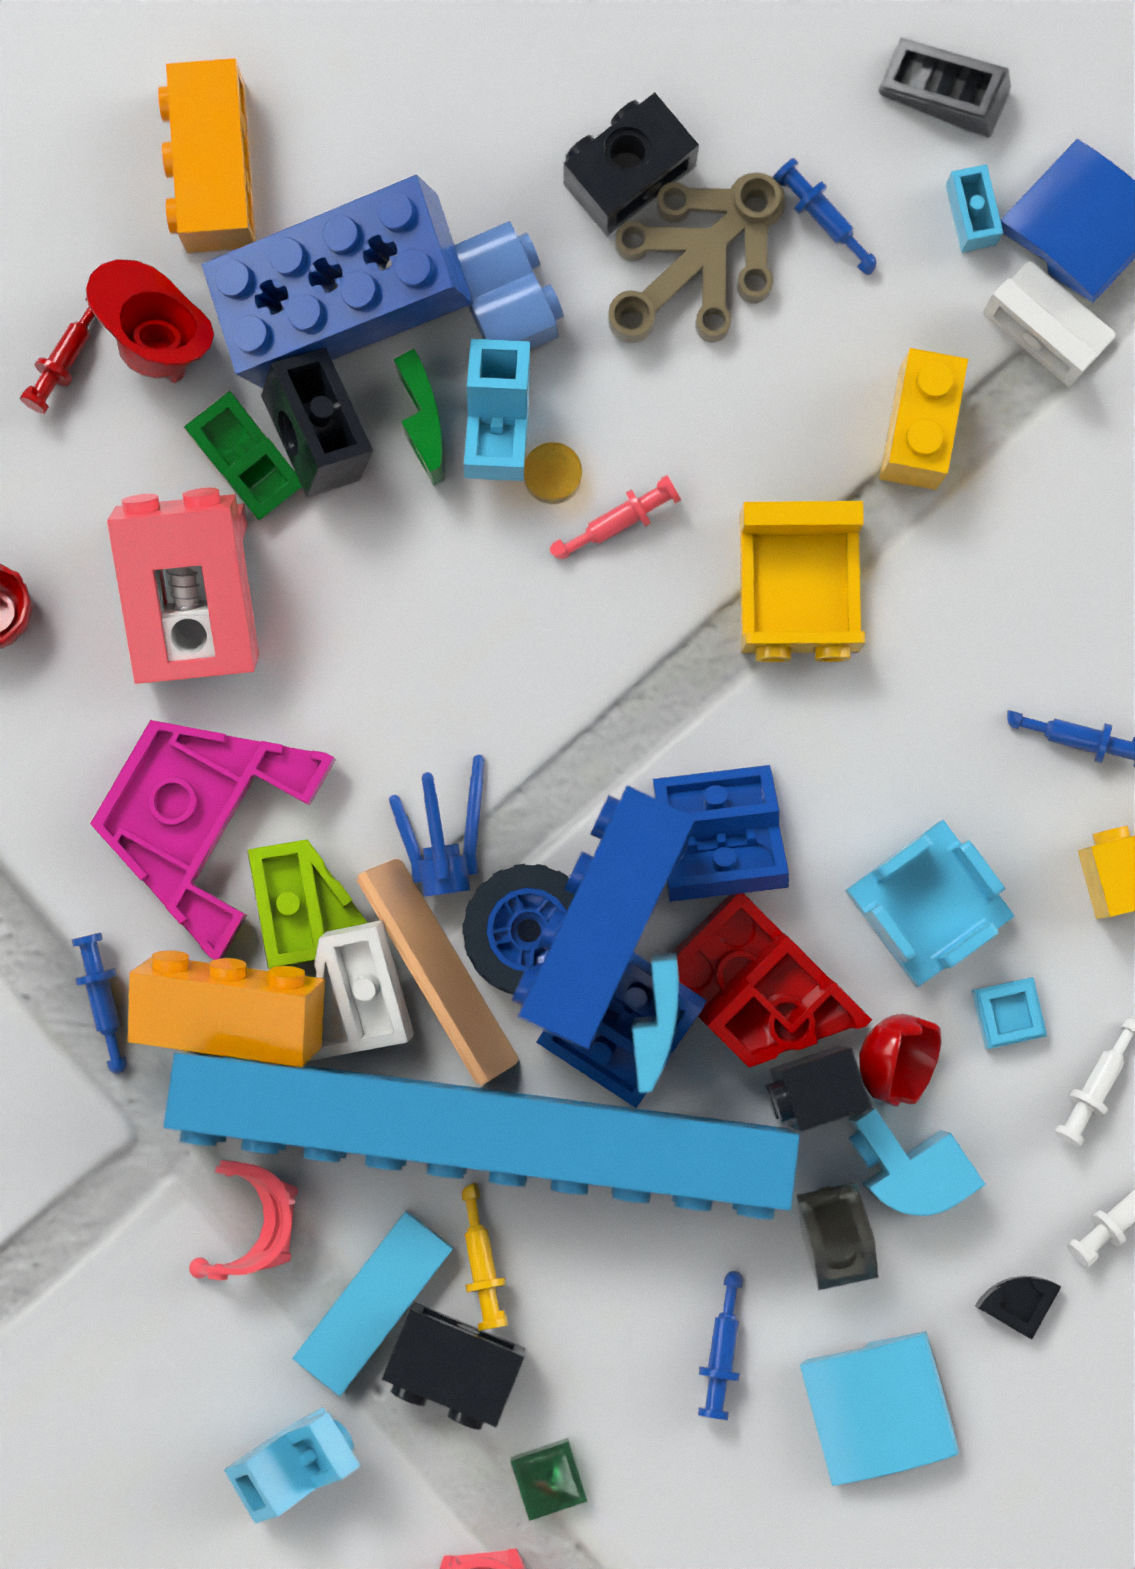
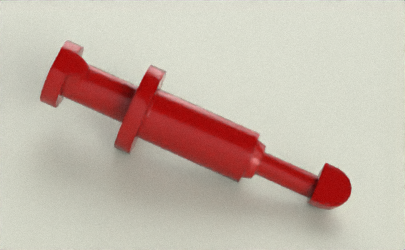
[20,297,95,414]

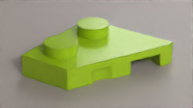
[247,839,368,969]

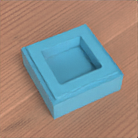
[971,977,1047,1049]

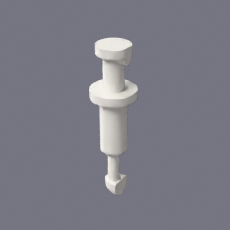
[1054,1018,1135,1147]
[1067,1189,1135,1268]

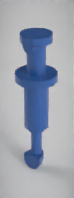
[773,157,877,275]
[1007,710,1135,767]
[72,932,127,1074]
[698,1271,743,1420]

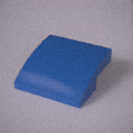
[1000,139,1135,303]
[653,765,789,902]
[536,952,707,1108]

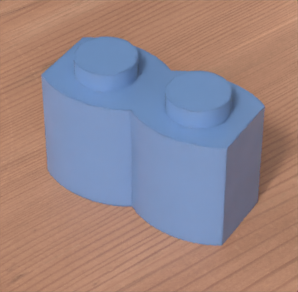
[454,221,564,350]

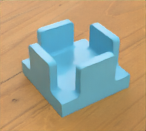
[845,820,1015,987]

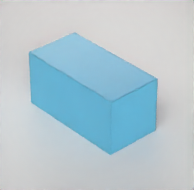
[946,164,1003,253]

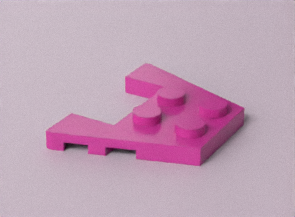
[90,720,336,960]

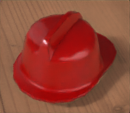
[85,259,214,383]

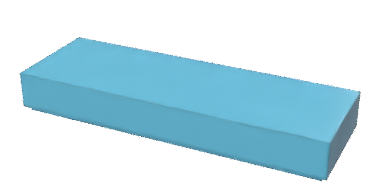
[292,1210,454,1397]

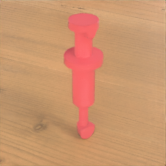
[550,475,681,560]

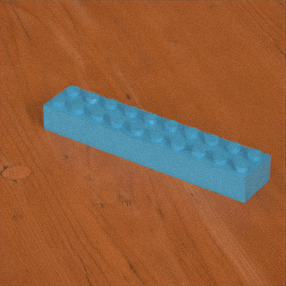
[163,1051,800,1220]

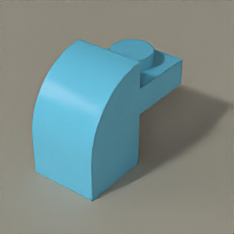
[464,339,530,481]
[848,1108,986,1216]
[224,1407,360,1524]

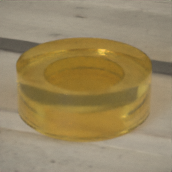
[524,442,582,504]

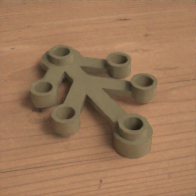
[608,172,785,343]

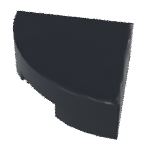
[975,1275,1062,1340]

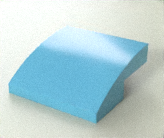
[633,953,678,1093]
[800,1331,959,1486]

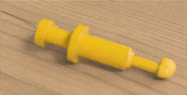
[462,1182,508,1331]

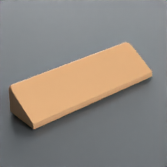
[357,859,518,1086]

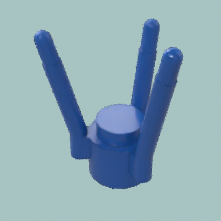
[389,754,484,897]

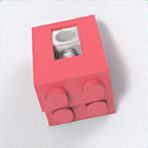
[107,488,259,684]

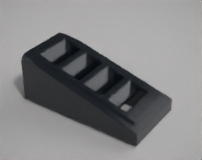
[879,37,1011,138]

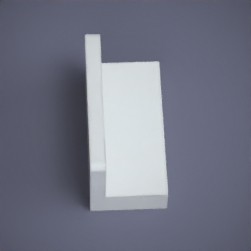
[982,261,1115,388]

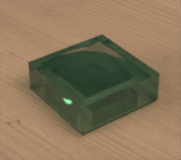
[510,1438,588,1521]

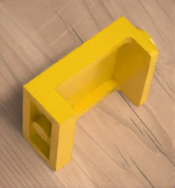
[739,501,865,663]

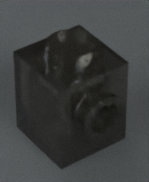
[796,1182,878,1291]

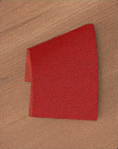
[672,893,872,1068]

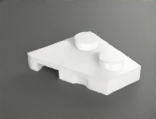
[309,920,414,1061]

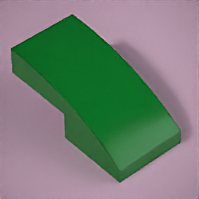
[393,348,445,486]
[183,391,302,521]

